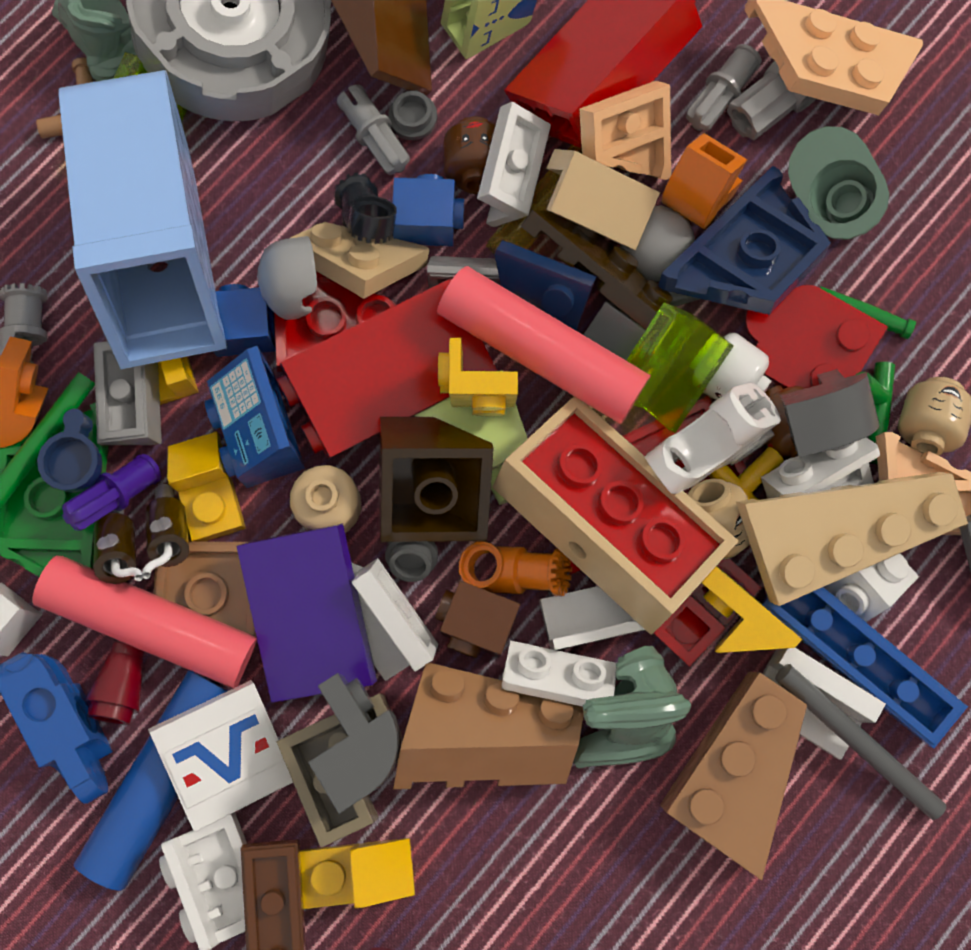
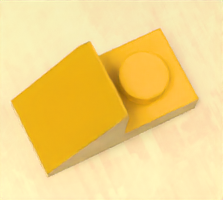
[167,431,246,542]
[701,566,802,653]
[300,838,415,909]

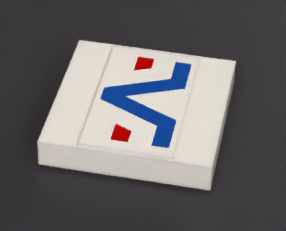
[148,680,293,832]

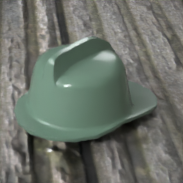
[788,126,890,239]

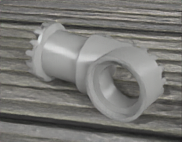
[0,283,47,363]

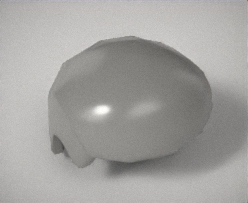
[620,205,695,282]
[257,236,317,320]

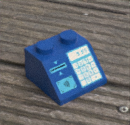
[204,346,305,488]

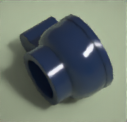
[37,408,102,493]

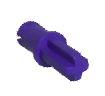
[62,454,161,531]

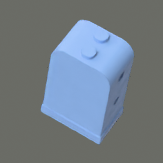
[59,70,227,369]

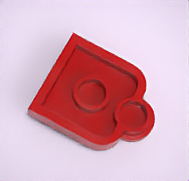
[274,271,396,372]
[745,285,888,389]

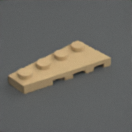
[736,472,968,606]

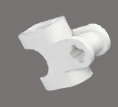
[645,383,781,494]

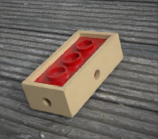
[492,397,739,635]

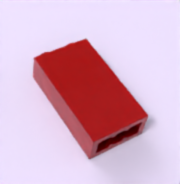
[504,0,703,148]
[276,279,497,459]

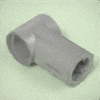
[727,61,816,140]

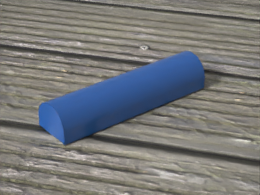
[760,587,968,749]
[73,670,230,891]

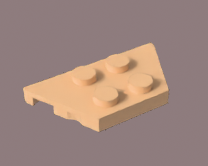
[745,0,923,115]

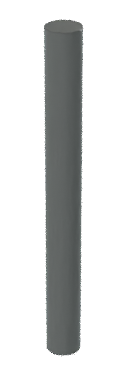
[775,664,946,820]

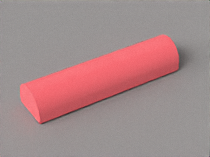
[437,266,651,424]
[32,556,257,689]

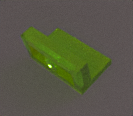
[626,302,734,432]

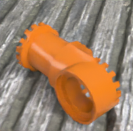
[459,541,572,597]

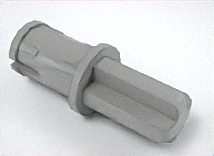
[686,44,762,131]
[337,85,410,175]

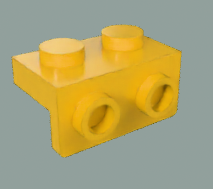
[438,338,518,417]

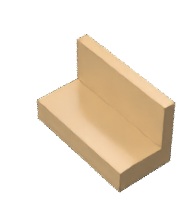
[547,149,660,250]

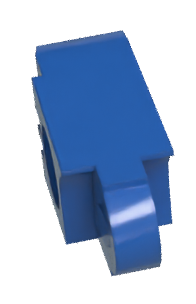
[0,652,113,804]

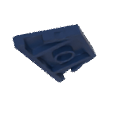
[658,166,831,315]

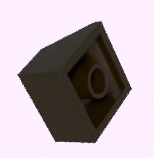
[379,417,494,542]

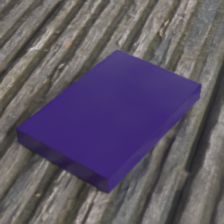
[236,523,377,703]

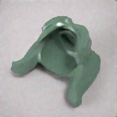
[52,0,145,81]
[573,646,692,768]

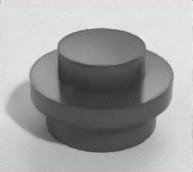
[389,91,437,140]
[385,541,438,582]

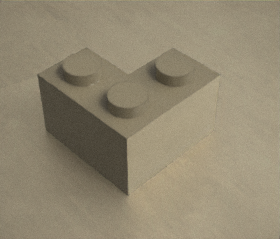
[276,693,403,848]

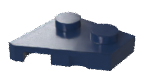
[495,240,596,331]

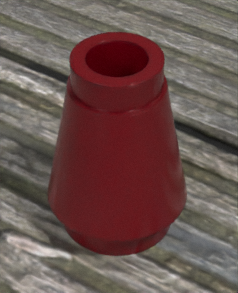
[85,642,144,725]

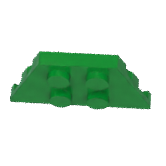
[0,402,109,577]

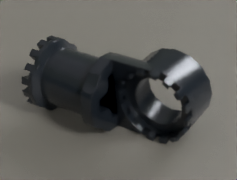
[333,172,397,244]

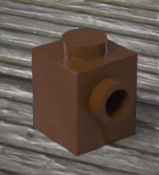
[435,580,520,659]

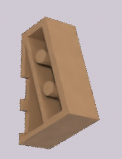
[393,663,584,789]
[660,672,807,880]

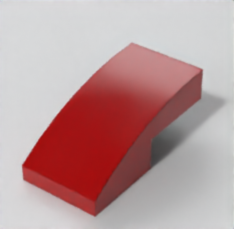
[654,558,762,667]

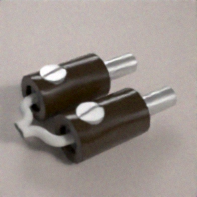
[94,484,189,584]

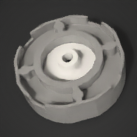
[126,0,331,121]

